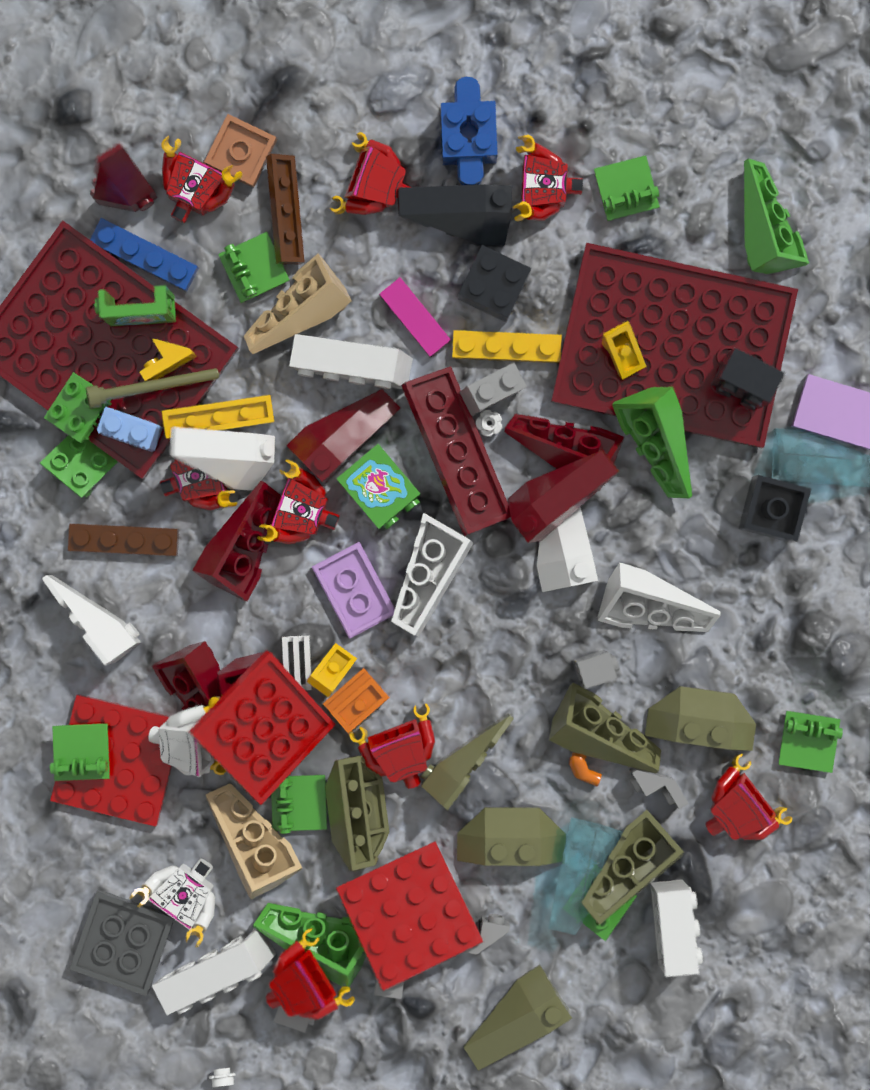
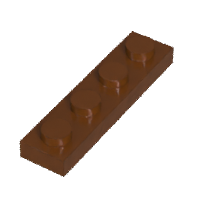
[266,153,305,265]
[68,524,179,556]

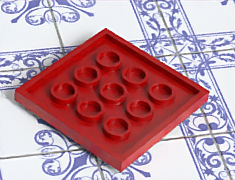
[188,650,336,805]
[50,694,172,827]
[336,841,483,992]

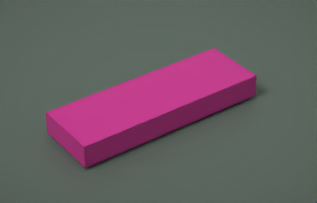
[379,277,451,358]

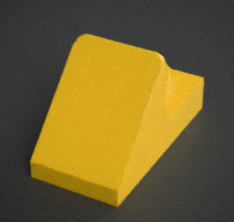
[602,321,647,380]
[140,339,196,382]
[306,643,357,698]

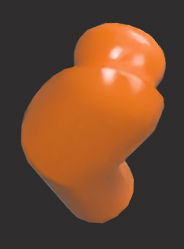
[569,752,602,787]

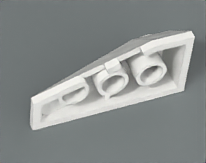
[171,427,275,491]
[536,507,598,592]
[598,562,721,632]
[42,575,141,665]

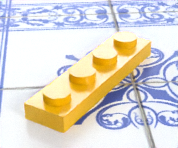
[452,330,562,363]
[161,395,274,438]

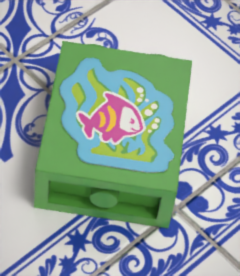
[95,285,176,326]
[336,444,421,530]

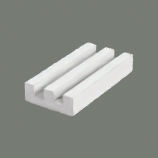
[282,635,312,690]

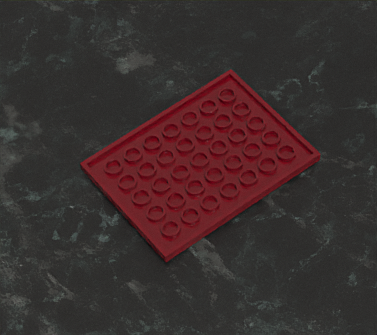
[0,220,239,479]
[551,242,798,449]

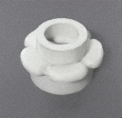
[476,410,502,437]
[209,1068,236,1087]

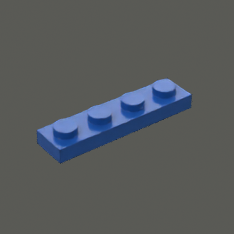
[90,218,199,292]

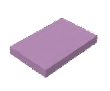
[791,374,870,450]
[312,542,395,639]

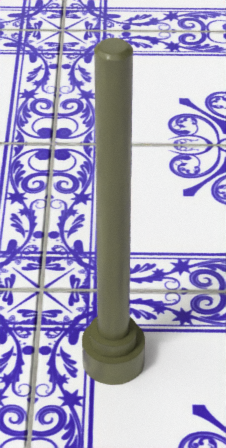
[85,368,219,409]

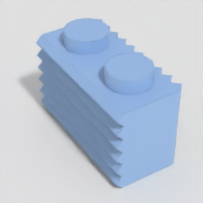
[97,407,163,452]

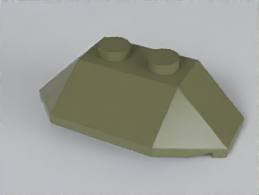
[644,686,756,751]
[325,756,389,871]
[457,807,566,866]

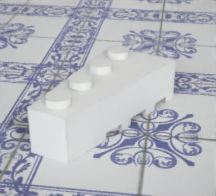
[289,334,413,389]
[391,513,473,637]
[152,928,276,1015]

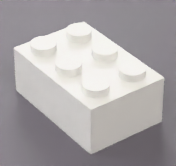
[650,880,703,977]

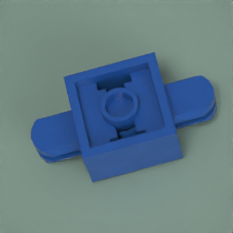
[441,76,498,185]

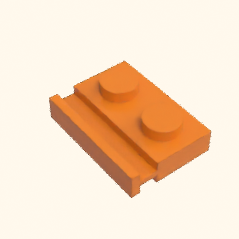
[323,668,390,734]

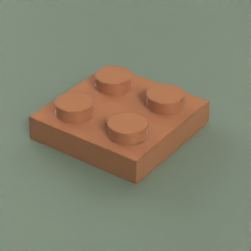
[204,114,277,188]

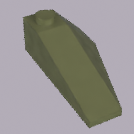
[581,810,684,925]

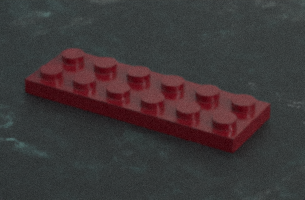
[401,366,511,536]

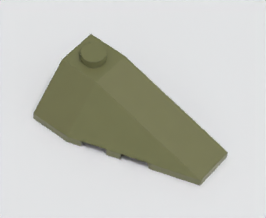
[549,683,661,773]
[420,713,514,810]
[463,964,572,1071]

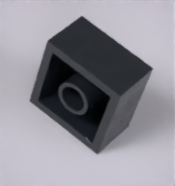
[458,245,531,323]
[711,348,785,410]
[738,475,811,543]

